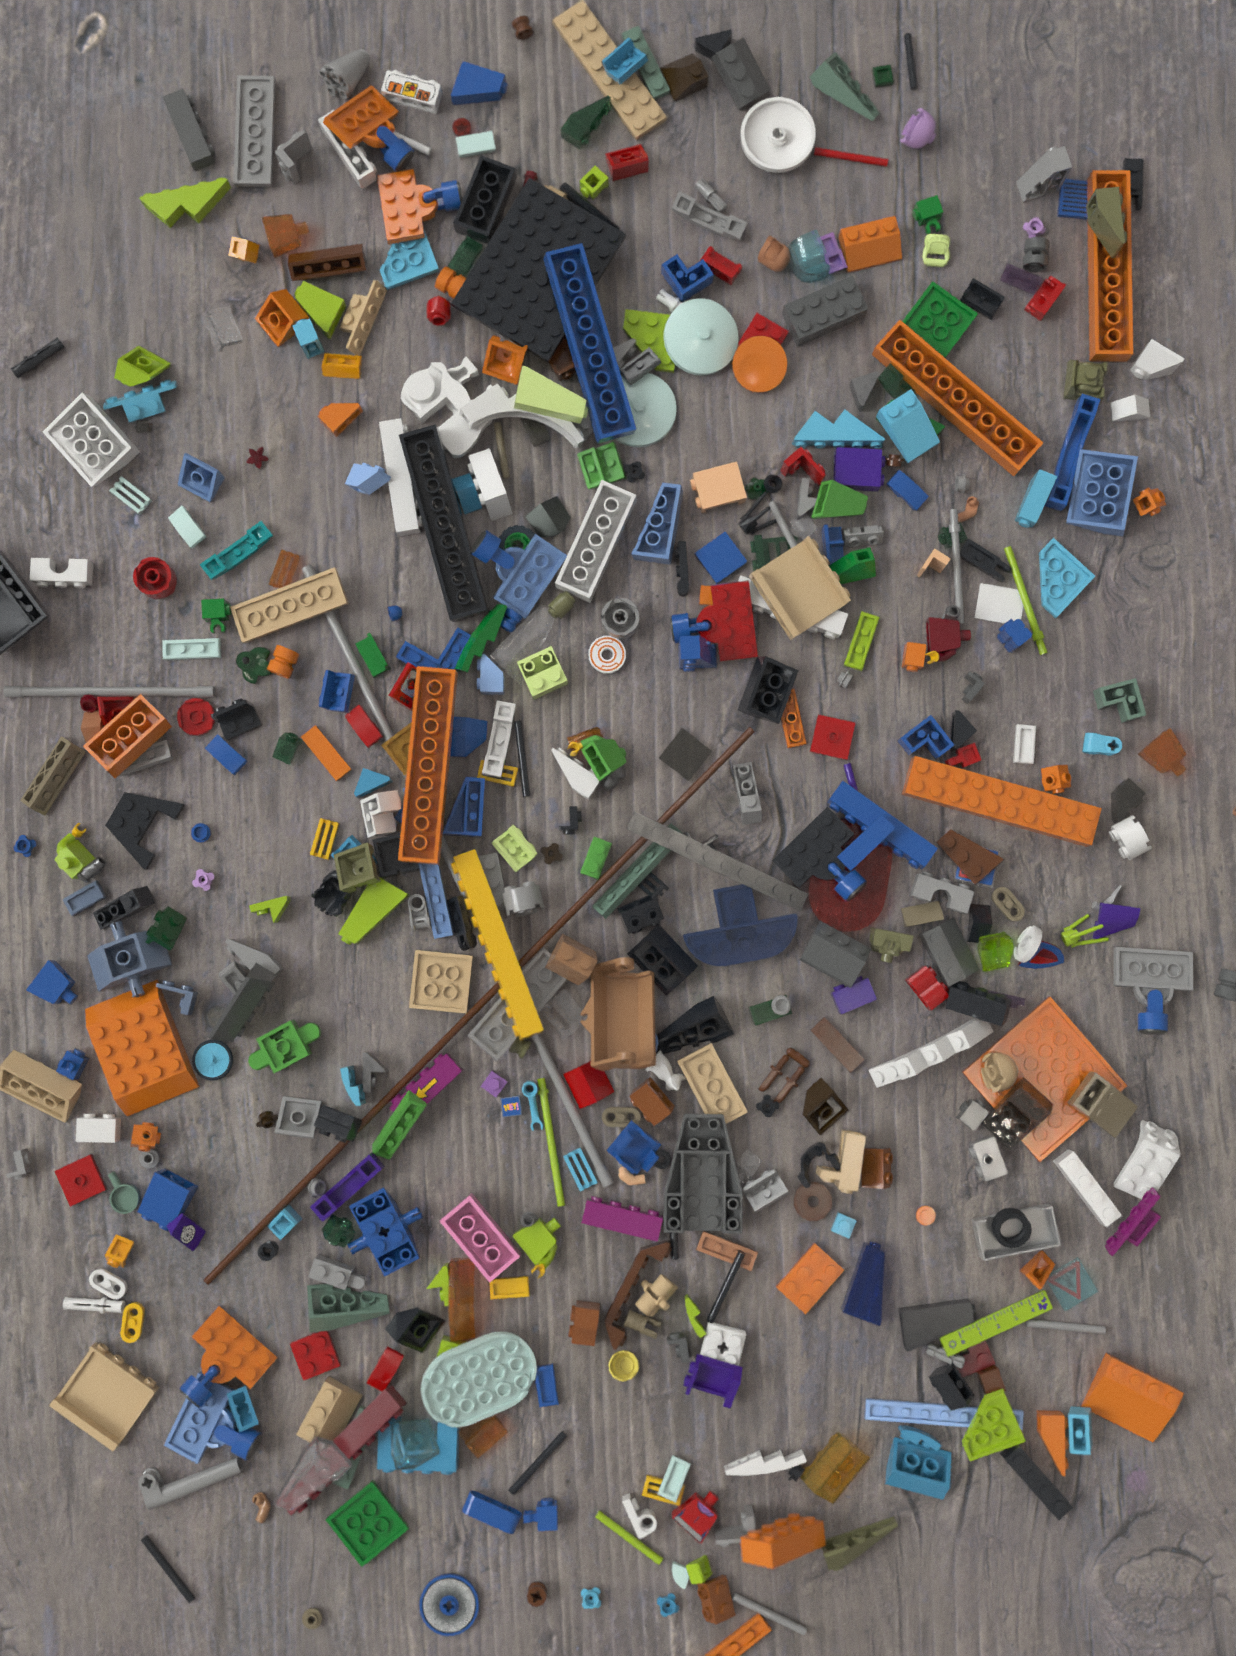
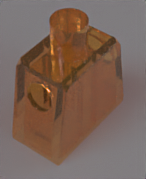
[262,214,309,258]
[1138,728,1186,777]

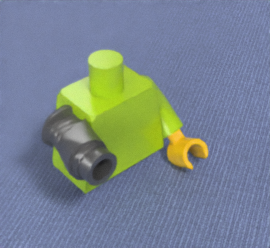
[54,823,107,882]
[512,1212,561,1279]

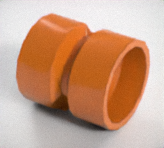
[435,266,466,299]
[267,645,300,679]

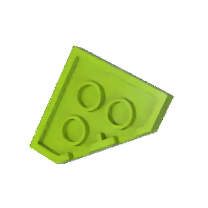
[623,309,675,373]
[962,1389,1026,1461]

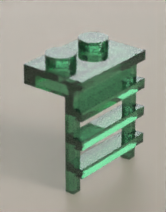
[750,535,798,572]

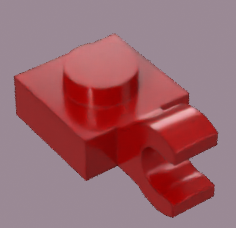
[944,743,982,768]

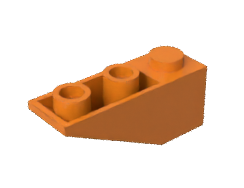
[1036,1410,1068,1476]

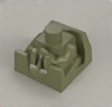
[1063,359,1108,403]
[334,842,381,893]
[869,927,914,963]

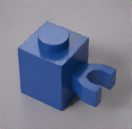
[56,1048,90,1080]
[523,1498,558,1531]

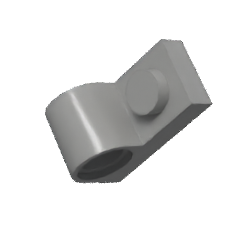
[219,961,246,995]

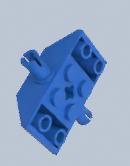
[348,1187,423,1277]

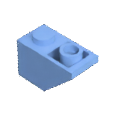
[345,463,391,495]
[477,654,505,695]

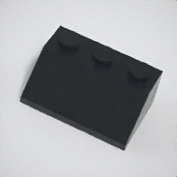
[738,656,799,724]
[627,924,698,996]

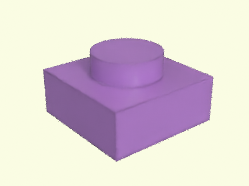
[481,1070,508,1097]

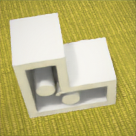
[360,790,401,838]

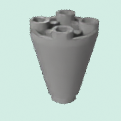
[319,49,370,99]

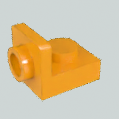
[105,1234,134,1268]

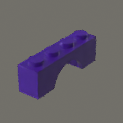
[310,1153,385,1222]

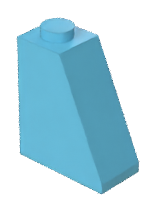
[1015,469,1057,528]

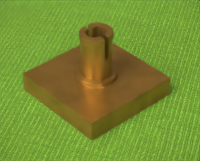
[381,723,411,776]

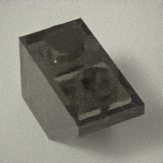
[1111,778,1146,823]

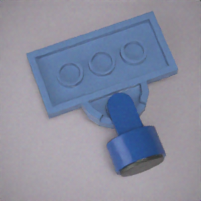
[471,530,567,619]
[164,1372,262,1464]

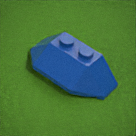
[411,717,488,757]

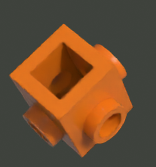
[1133,487,1166,516]
[1041,765,1071,794]
[130,1122,161,1152]

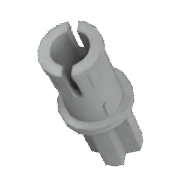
[695,178,727,212]

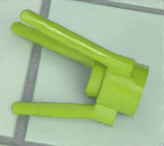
[1061,914,1109,948]

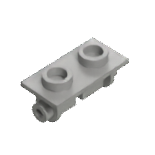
[843,525,884,547]

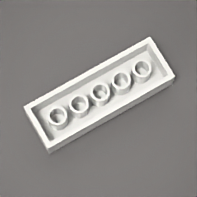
[555,480,636,603]

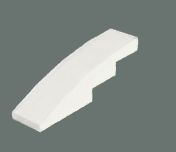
[724,1449,807,1476]

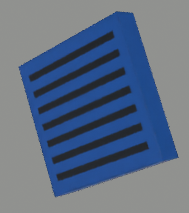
[1057,179,1088,219]

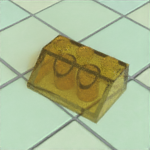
[800,1432,870,1504]

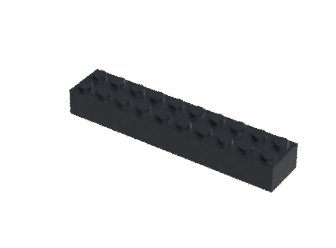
[399,424,489,622]

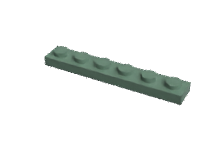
[592,823,684,919]

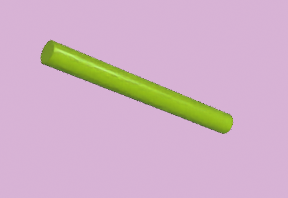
[595,1510,663,1565]

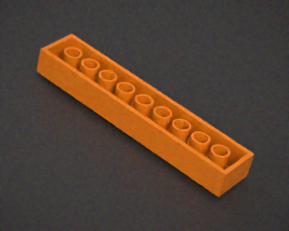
[1087,170,1133,362]
[872,320,1044,476]
[398,666,458,865]
[902,756,1102,847]

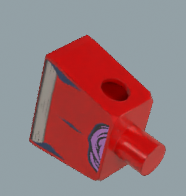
[672,1491,719,1544]

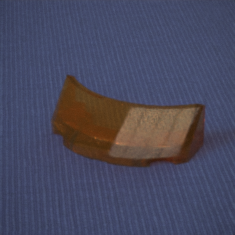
[448,1258,476,1341]

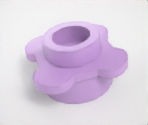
[1023,218,1045,238]
[192,869,214,891]

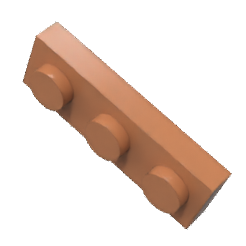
[696,1231,758,1271]

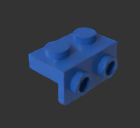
[319,670,355,713]

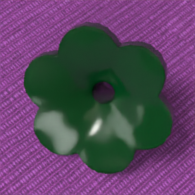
[745,478,768,500]

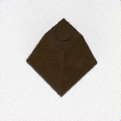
[660,53,709,102]
[803,1078,849,1135]

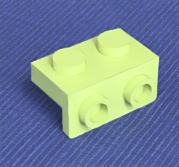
[492,825,537,872]

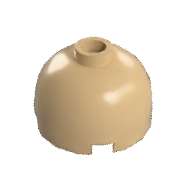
[981,1052,1018,1092]

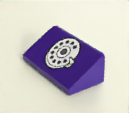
[167,1213,206,1251]

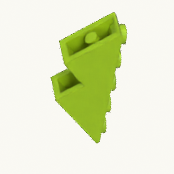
[139,177,232,228]

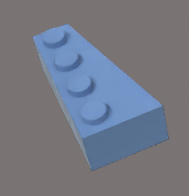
[631,483,683,565]

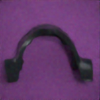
[798,1142,841,1188]

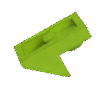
[249,896,291,923]
[427,1263,454,1306]

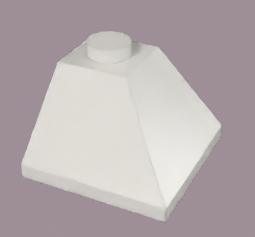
[1129,339,1184,380]

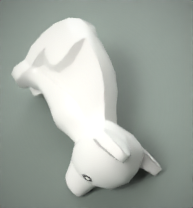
[646,1050,686,1091]

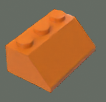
[838,216,902,273]

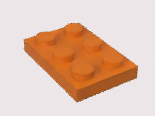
[776,1242,844,1314]

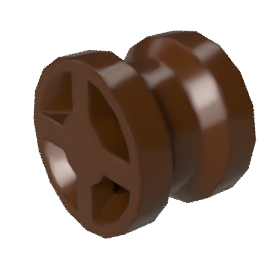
[512,16,534,40]
[527,1581,547,1607]

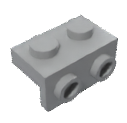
[742,1169,789,1213]

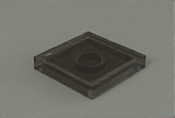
[659,728,712,782]

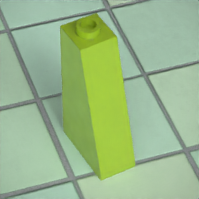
[338,876,409,945]

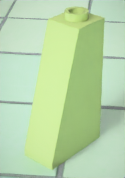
[514,366,588,424]

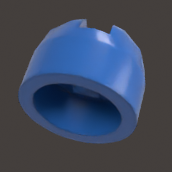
[387,605,402,622]

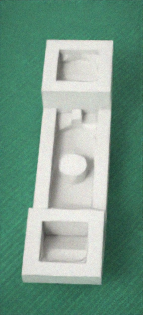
[482,700,516,777]

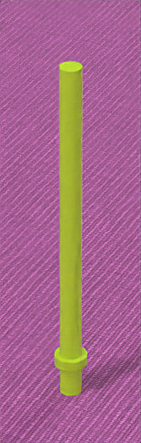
[537,1078,565,1207]

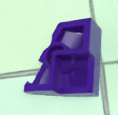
[1093,902,1141,939]

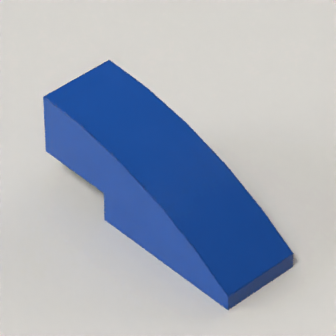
[837,815,895,871]

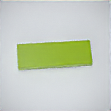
[843,611,880,672]

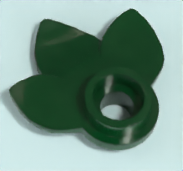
[236,647,272,684]

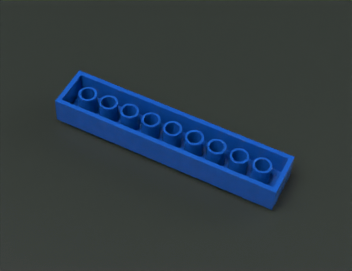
[543,243,636,444]

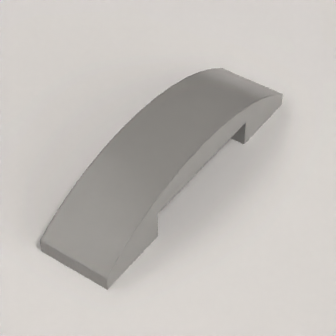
[671,191,747,240]

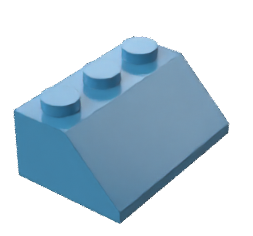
[885,1437,952,1500]

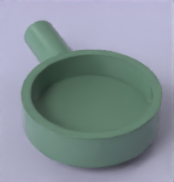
[108,1171,141,1214]

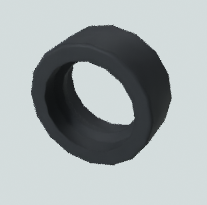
[991,1208,1032,1248]

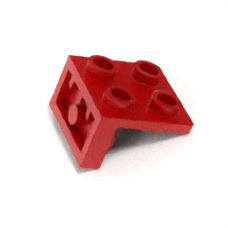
[780,447,826,487]

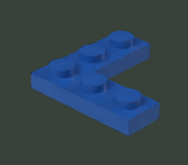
[396,627,471,670]

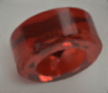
[452,118,472,137]

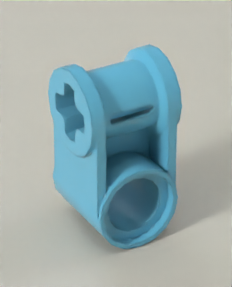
[1082,733,1122,756]

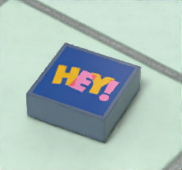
[500,1095,522,1117]

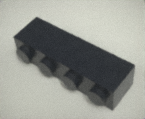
[1000,1445,1073,1520]

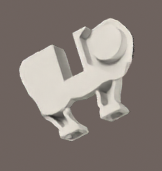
[401,357,493,458]

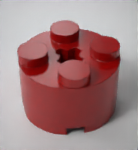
[133,557,177,599]

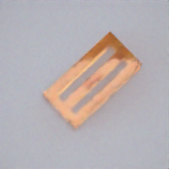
[269,549,300,589]

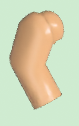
[618,1166,646,1186]

